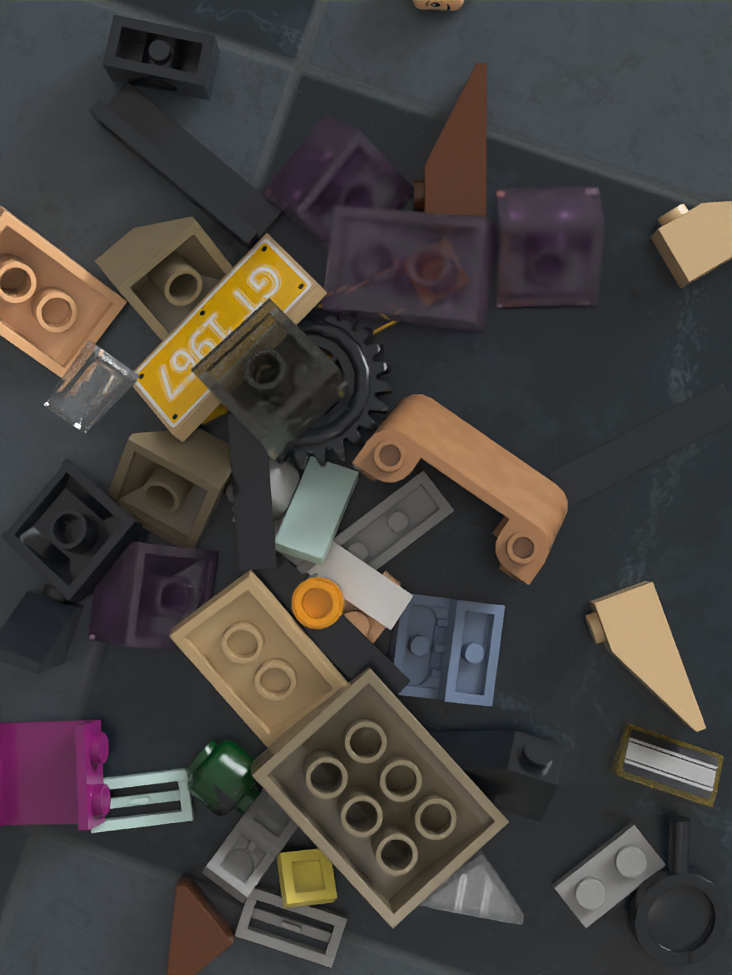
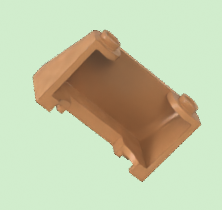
[352,394,568,585]

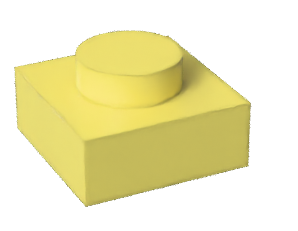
[276,849,337,908]

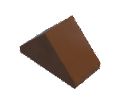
[167,876,235,975]

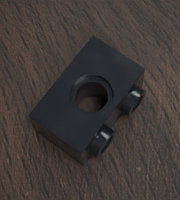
[103,15,220,101]

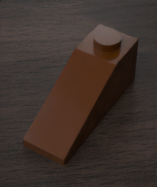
[413,63,487,225]

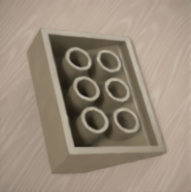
[251,667,509,928]

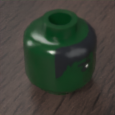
[185,739,262,816]

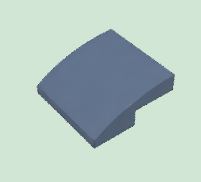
[388,593,505,707]

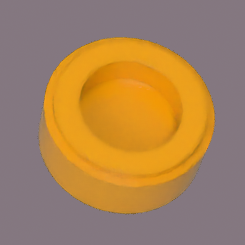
[291,577,345,629]

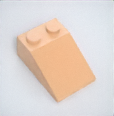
[0,205,127,382]

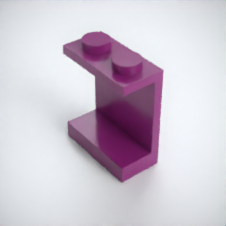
[0,719,111,830]

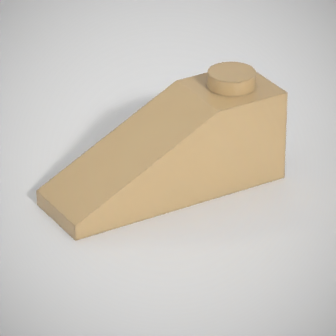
[650,201,732,288]
[585,581,706,732]

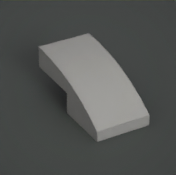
[201,788,298,903]

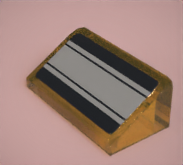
[611,723,724,808]

